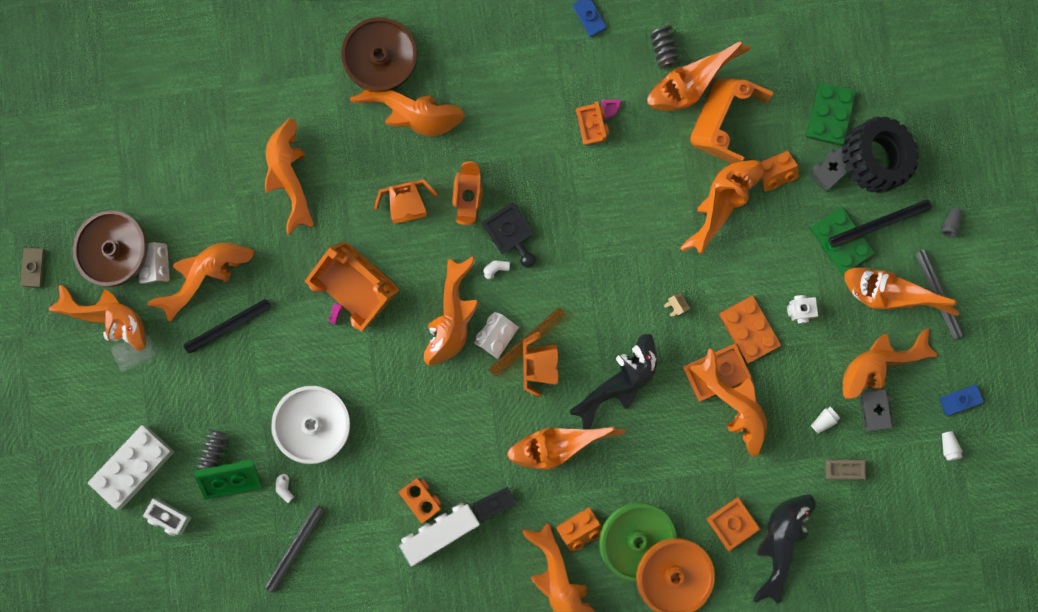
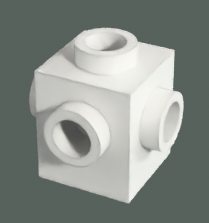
[787,295,818,324]

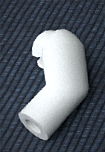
[483,260,510,279]
[276,474,295,503]

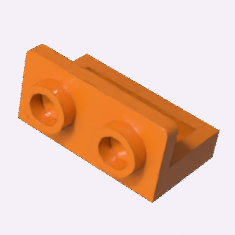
[576,101,609,146]
[760,151,799,192]
[556,507,602,553]

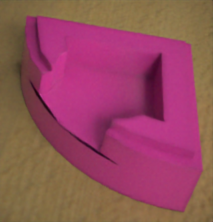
[602,100,621,120]
[329,303,343,325]

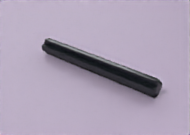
[184,299,271,354]

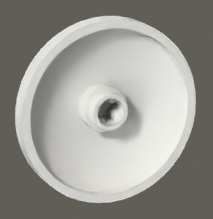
[271,386,350,464]

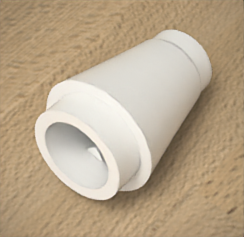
[811,407,840,434]
[942,431,963,461]

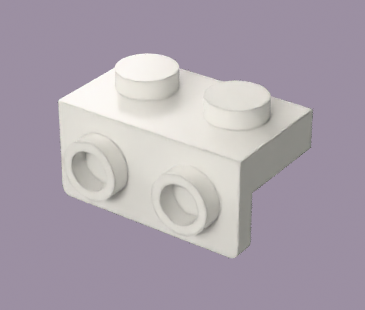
[139,242,170,284]
[474,312,519,359]

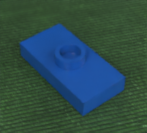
[572,0,607,38]
[939,384,983,416]

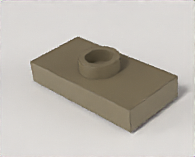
[20,248,45,287]
[825,460,866,480]

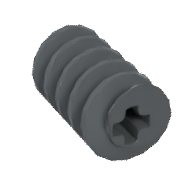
[650,25,681,68]
[196,429,230,469]

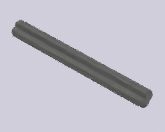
[916,250,964,339]
[265,505,324,593]

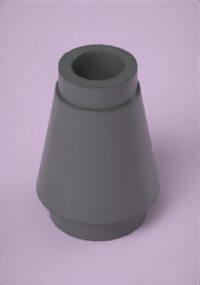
[941,208,962,238]

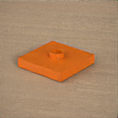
[706,497,761,551]

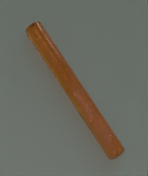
[489,308,565,377]

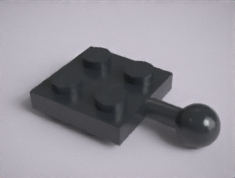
[481,202,536,268]

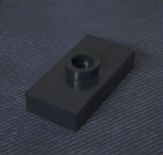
[473,487,516,521]

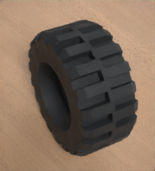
[842,116,919,193]

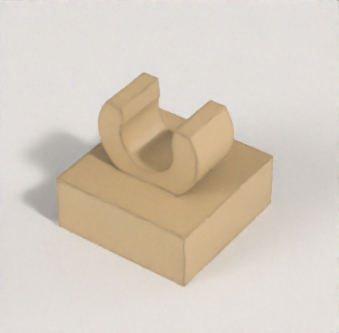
[665,293,690,316]

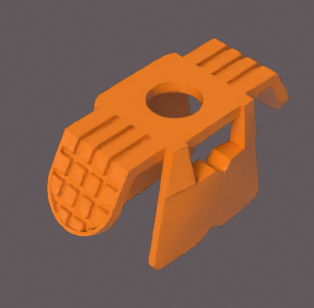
[452,161,483,225]
[374,179,437,224]
[523,332,558,397]

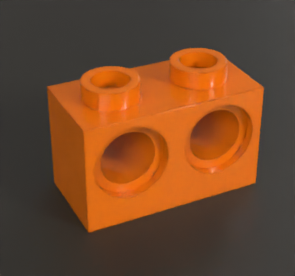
[398,478,442,523]

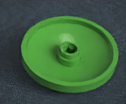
[600,502,676,581]

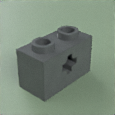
[810,147,847,193]
[859,389,894,432]

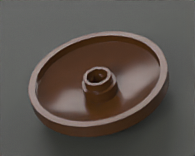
[341,17,417,92]
[73,210,148,287]

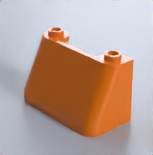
[305,242,399,332]

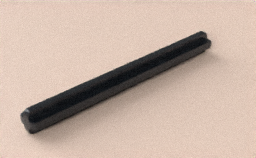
[828,199,932,248]

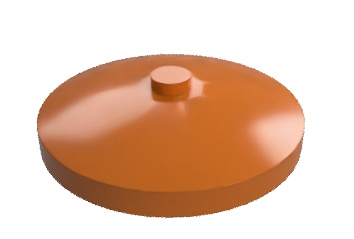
[636,538,715,612]

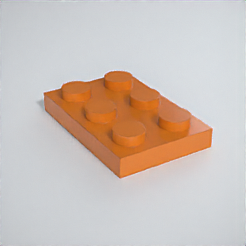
[719,295,781,364]
[683,343,752,402]

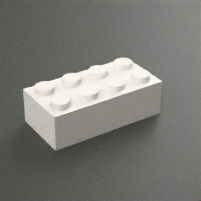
[88,425,175,510]
[399,503,480,566]

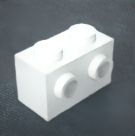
[143,499,192,536]

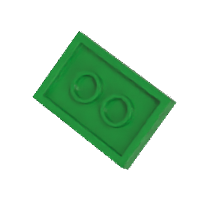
[806,82,856,146]
[809,206,874,275]
[195,460,262,500]

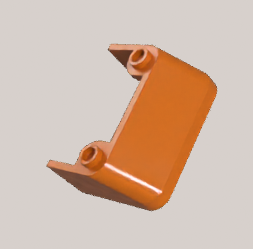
[690,78,774,164]

